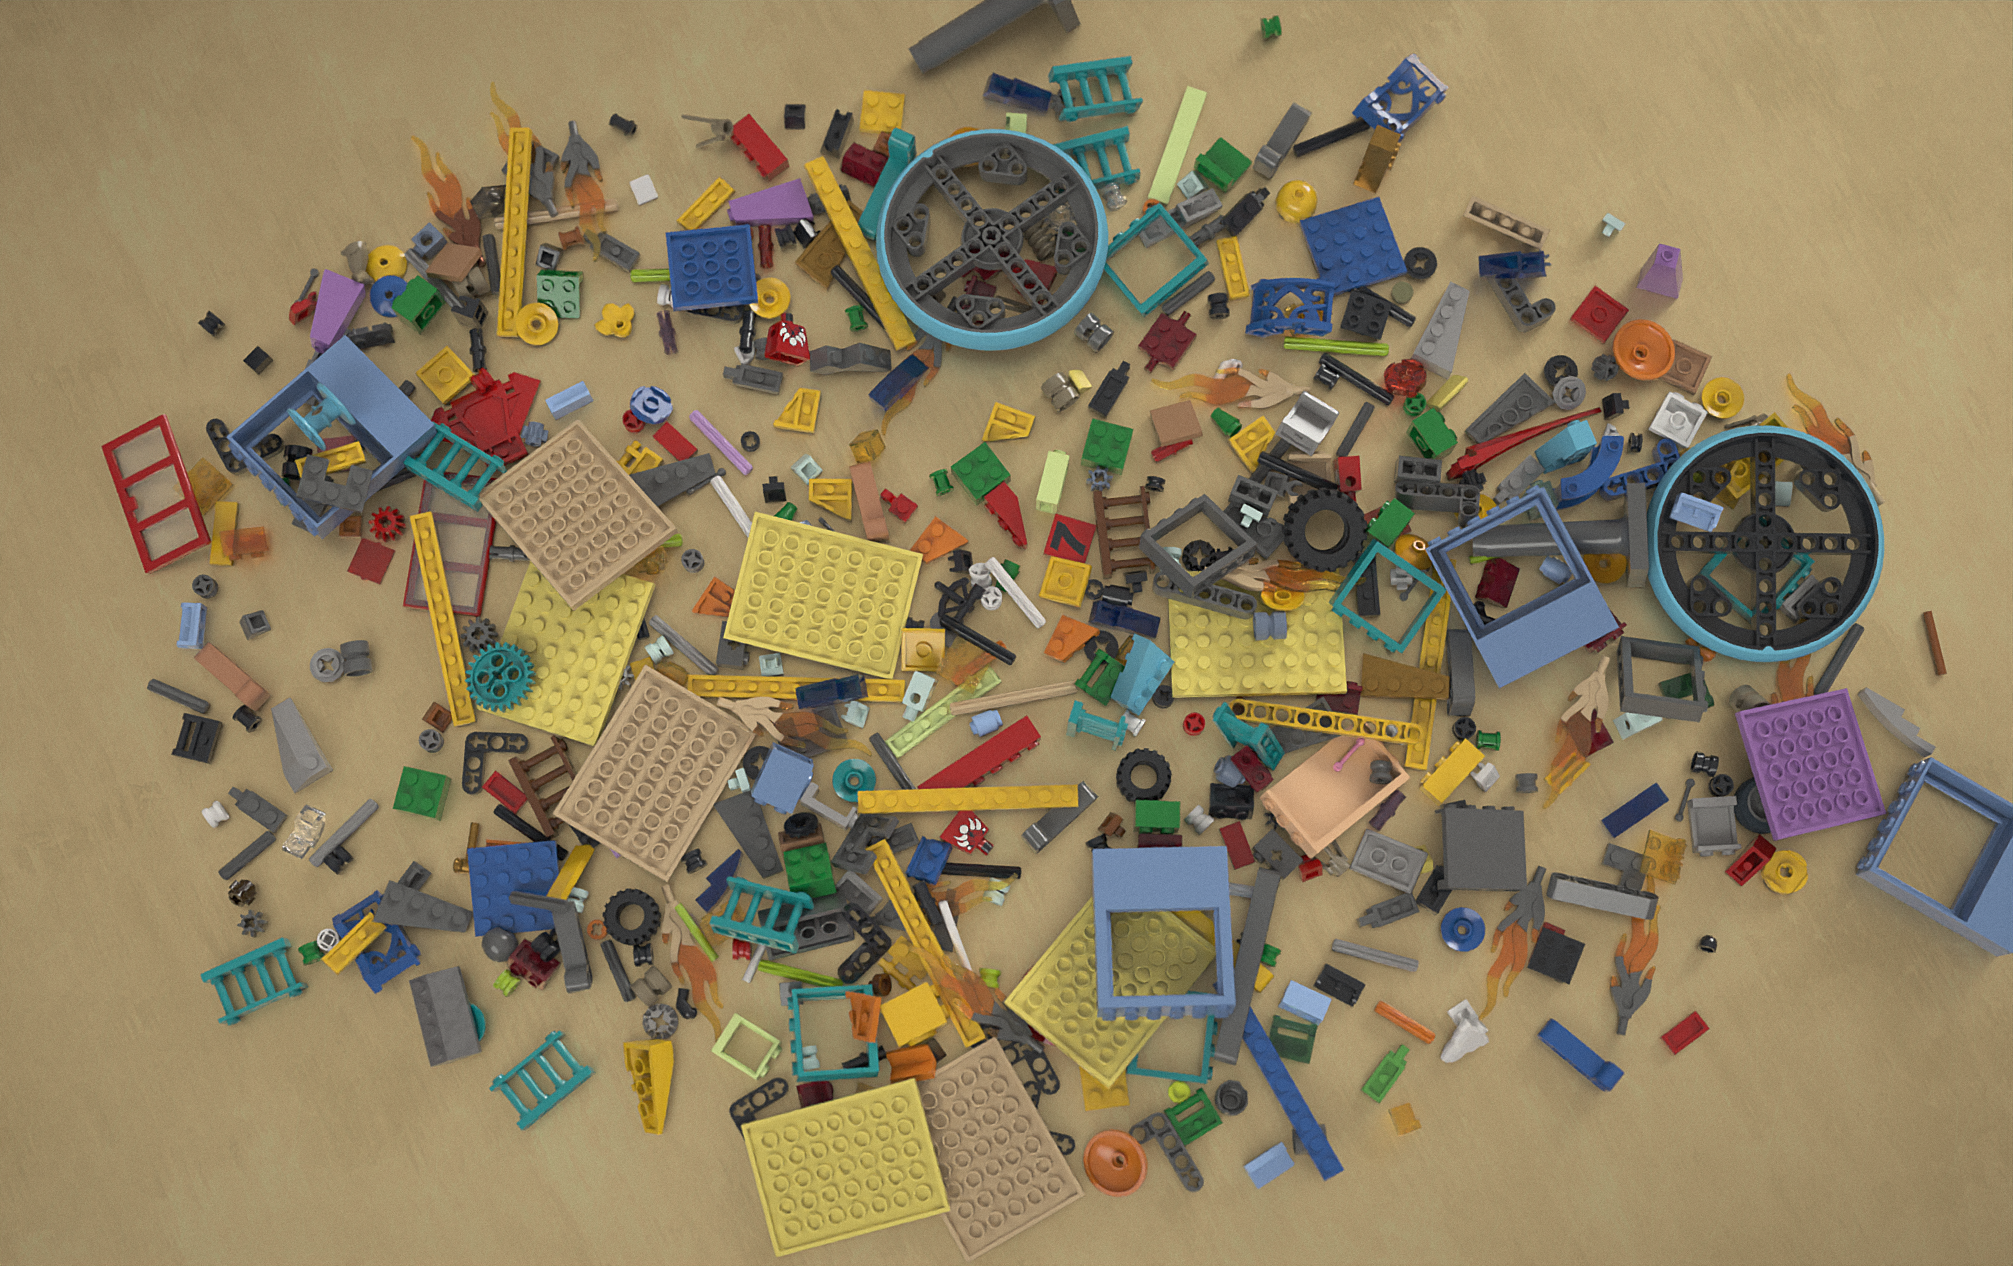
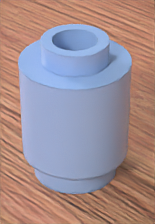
[1539,556,1572,585]
[969,709,1003,737]

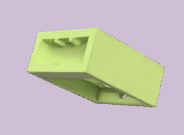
[1036,450,1070,514]
[711,1013,782,1080]

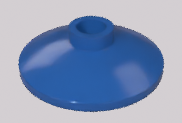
[370,275,407,318]
[1441,907,1485,952]

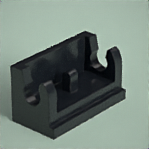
[820,109,854,159]
[451,296,489,330]
[1415,865,1452,915]
[1313,963,1366,1007]

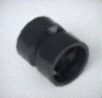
[281,445,313,481]

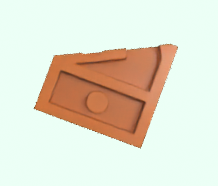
[910,516,969,564]
[692,577,735,617]
[1044,615,1100,663]
[845,991,882,1042]

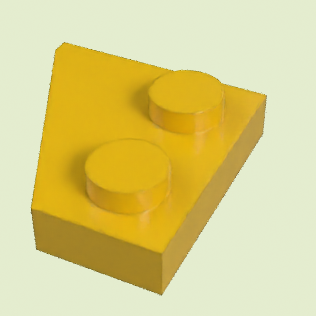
[773,388,821,433]
[809,479,852,521]

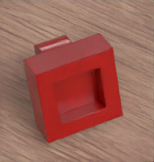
[1298,854,1323,882]

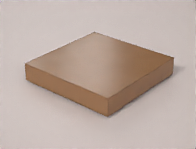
[425,243,483,282]
[1658,339,1712,395]
[1150,400,1203,447]

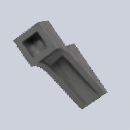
[809,343,891,375]

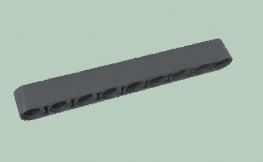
[1214,867,1281,1066]

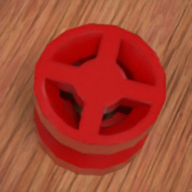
[469,367,496,394]
[622,409,645,434]
[1183,712,1205,736]
[732,938,752,960]

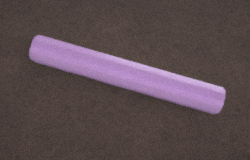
[689,410,753,475]

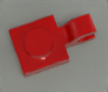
[289,291,317,325]
[880,488,918,524]

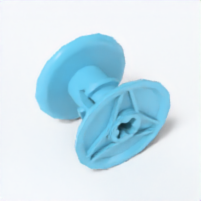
[287,382,356,451]

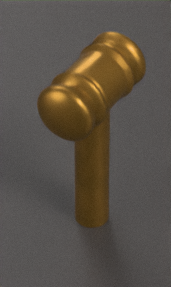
[453,822,480,874]

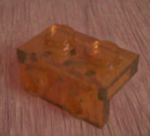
[219,526,269,561]

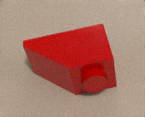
[1725,834,1777,886]

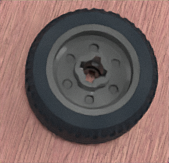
[1734,777,1771,834]

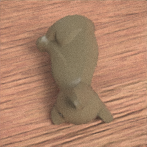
[341,241,375,286]

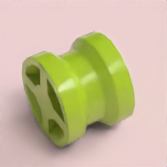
[977,968,1001,989]
[493,969,521,997]

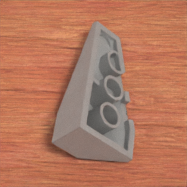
[271,698,333,793]

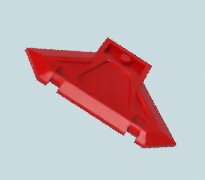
[431,372,541,467]

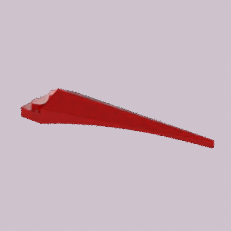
[1446,407,1602,481]

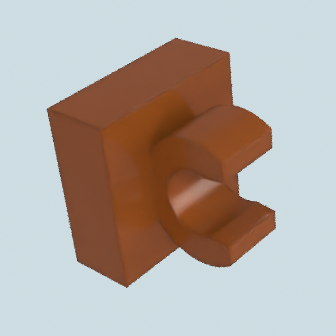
[873,131,890,158]
[1097,812,1126,838]

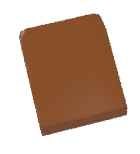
[422,702,452,733]

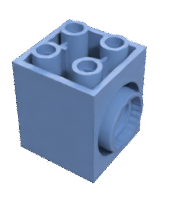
[751,742,814,815]

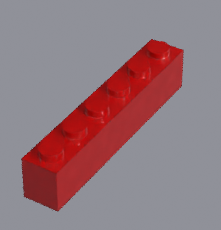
[917,715,1041,789]

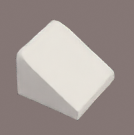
[630,175,658,205]

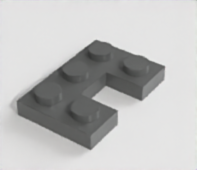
[296,454,373,513]
[774,702,849,758]
[831,813,899,875]

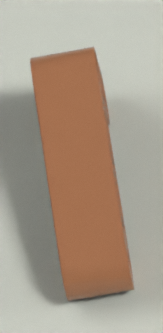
[849,461,890,543]
[194,641,271,711]

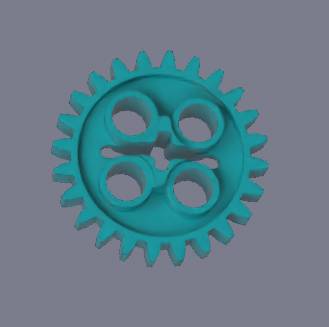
[465,642,536,713]

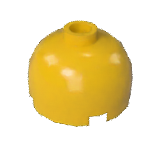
[1275,180,1318,224]

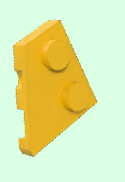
[982,402,1036,442]
[1228,416,1275,474]

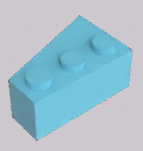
[1534,420,1597,474]
[1111,633,1174,715]

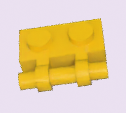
[616,440,664,475]
[878,935,928,991]

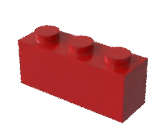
[730,114,789,181]

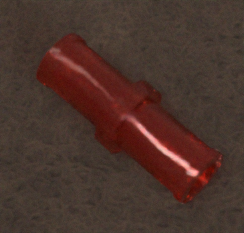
[757,224,774,268]

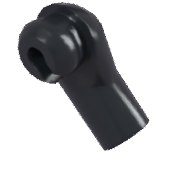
[1474,601,1495,625]
[676,988,697,1020]

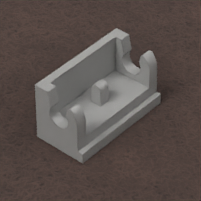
[1779,574,1819,624]
[836,871,883,915]

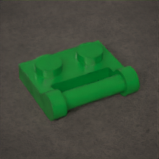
[1074,648,1125,706]
[1164,1087,1223,1146]

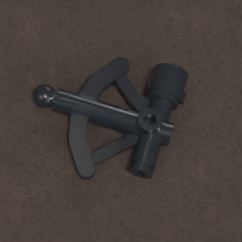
[934,577,986,622]

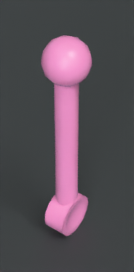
[1333,738,1365,772]

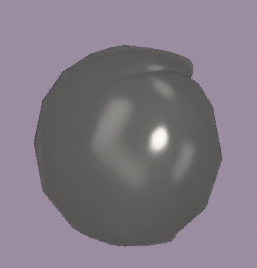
[481,927,518,963]
[1214,1080,1248,1116]

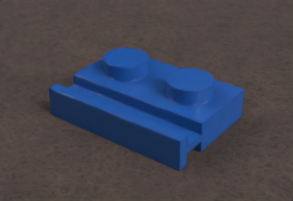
[905,836,953,885]

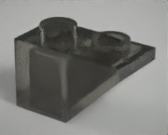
[470,185,506,219]

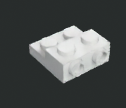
[1648,392,1707,450]

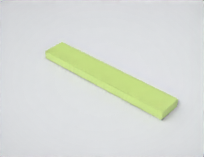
[1148,86,1207,206]
[885,664,1002,759]

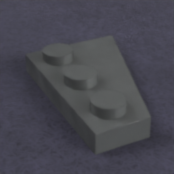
[1224,501,1284,560]

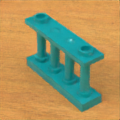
[1048,56,1143,122]
[1052,126,1141,194]
[403,422,507,512]
[1066,700,1128,751]
[1212,702,1285,771]
[709,876,814,953]
[200,937,308,1026]
[489,1030,596,1130]

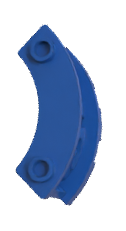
[1352,53,1449,142]
[1245,277,1336,338]
[1550,436,1624,511]
[332,890,421,994]

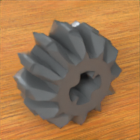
[461,617,499,654]

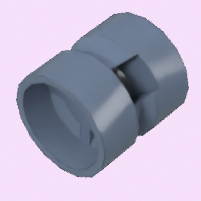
[1253,611,1287,641]

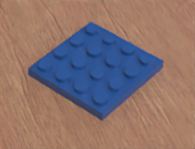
[1299,197,1407,296]
[666,224,758,311]
[467,840,560,937]

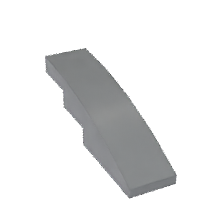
[1139,188,1223,248]
[1858,687,1936,757]

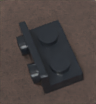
[1208,783,1254,820]

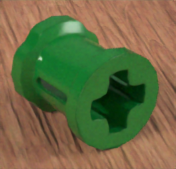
[845,305,868,332]
[929,469,954,496]
[1476,730,1501,751]

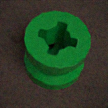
[1261,15,1282,39]
[1403,392,1426,417]
[298,941,325,966]
[1261,943,1281,967]

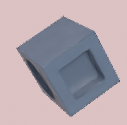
[411,222,448,260]

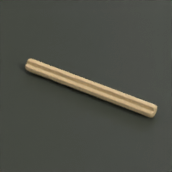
[494,198,618,229]
[950,680,1077,716]

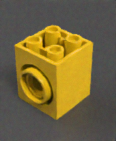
[880,982,950,1048]

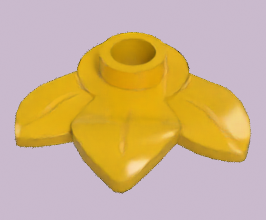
[595,303,634,338]

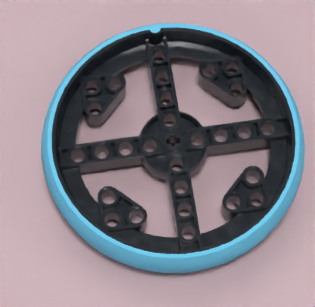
[1646,425,1884,662]

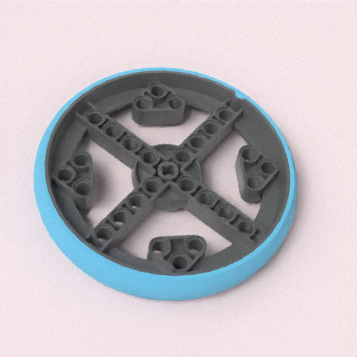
[876,129,1108,351]

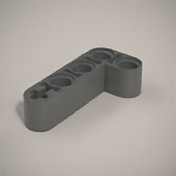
[1253,102,1312,179]
[1483,254,1556,332]
[1394,480,1480,529]
[1446,629,1475,716]
[1021,781,1099,854]
[552,901,593,994]
[1129,1112,1204,1192]

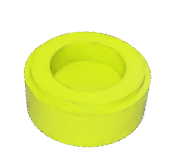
[1168,1081,1191,1104]

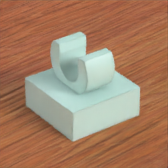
[1602,212,1625,237]
[1240,504,1263,528]
[759,653,784,677]
[841,700,870,728]
[727,768,751,793]

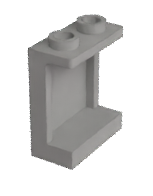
[1275,391,1339,456]
[800,782,859,831]
[1687,796,1742,857]

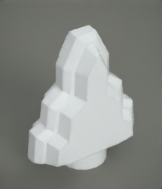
[1440,1017,1489,1063]

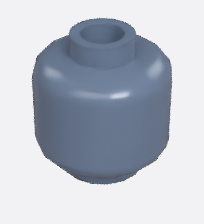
[1214,755,1246,787]

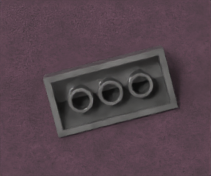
[757,890,855,961]
[409,966,482,1067]

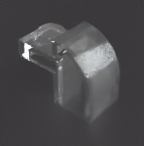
[283,804,326,859]

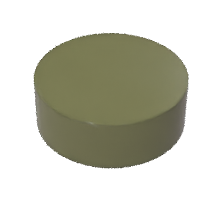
[1391,282,1413,304]

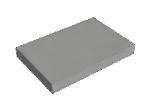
[1350,829,1428,894]

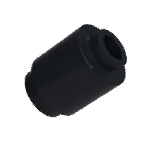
[1102,584,1134,609]

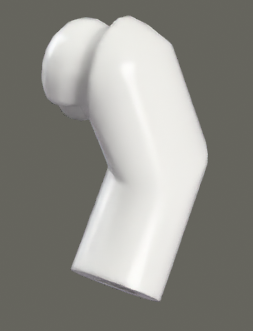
[1213,359,1243,383]

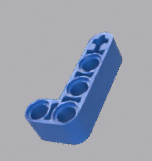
[1599,439,1680,501]
[1537,1018,1625,1092]

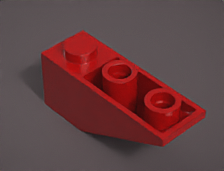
[984,481,1028,550]

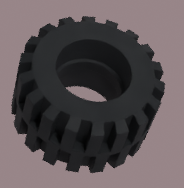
[1116,748,1172,804]
[602,888,661,946]

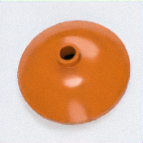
[1613,319,1675,381]
[1084,1130,1148,1197]

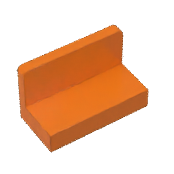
[886,1044,937,1084]

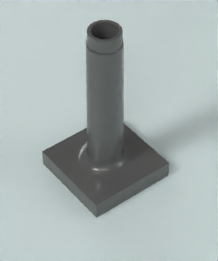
[908,0,1081,74]
[1473,483,1649,588]

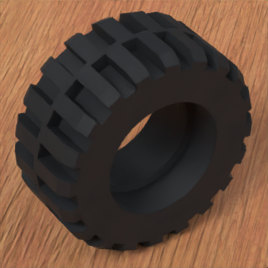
[1282,488,1368,572]

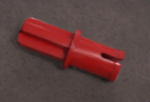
[1151,439,1193,462]

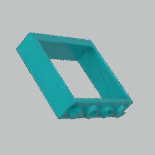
[1104,203,1209,318]
[1696,517,1815,625]
[1328,539,1447,653]
[787,984,879,1082]
[1126,990,1218,1084]

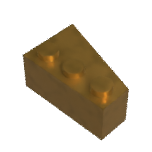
[1353,125,1402,194]

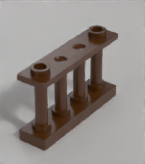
[1093,486,1158,579]
[508,736,577,839]

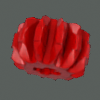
[368,506,406,543]

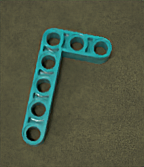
[858,127,917,241]

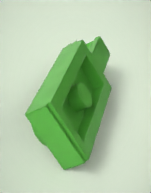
[1361,1044,1410,1104]

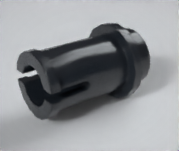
[609,113,637,136]

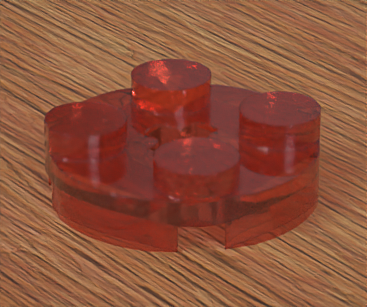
[1384,359,1427,398]

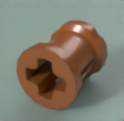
[558,226,584,250]

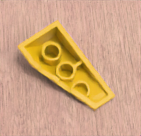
[1726,412,1788,500]
[623,1039,674,1135]

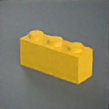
[1419,738,1485,806]

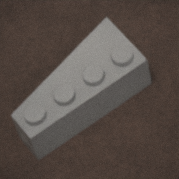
[1410,281,1469,380]

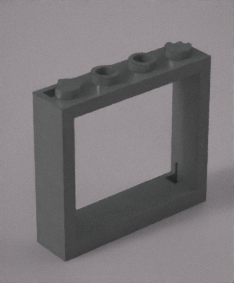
[1139,494,1257,599]
[1616,636,1708,723]

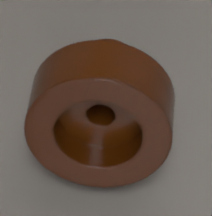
[868,974,892,996]

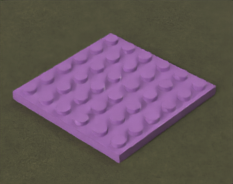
[1735,688,1886,841]

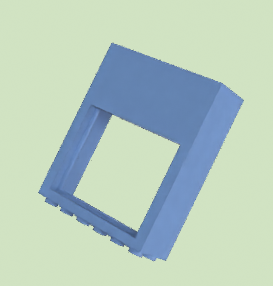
[227,335,437,539]
[1425,485,1619,688]
[1856,757,2013,956]
[1091,846,1235,1021]

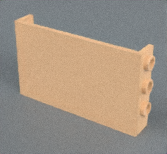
[1260,723,1410,859]

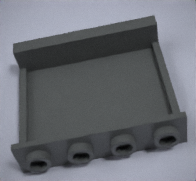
[1435,804,1527,892]

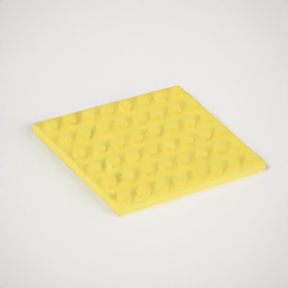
[723,512,923,679]
[476,561,655,746]
[1167,568,1347,698]
[1004,896,1216,1089]
[741,1078,950,1257]

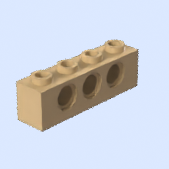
[1463,196,1550,250]

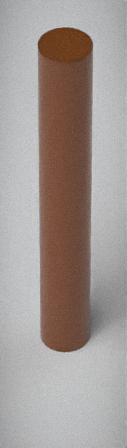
[1923,611,1947,676]

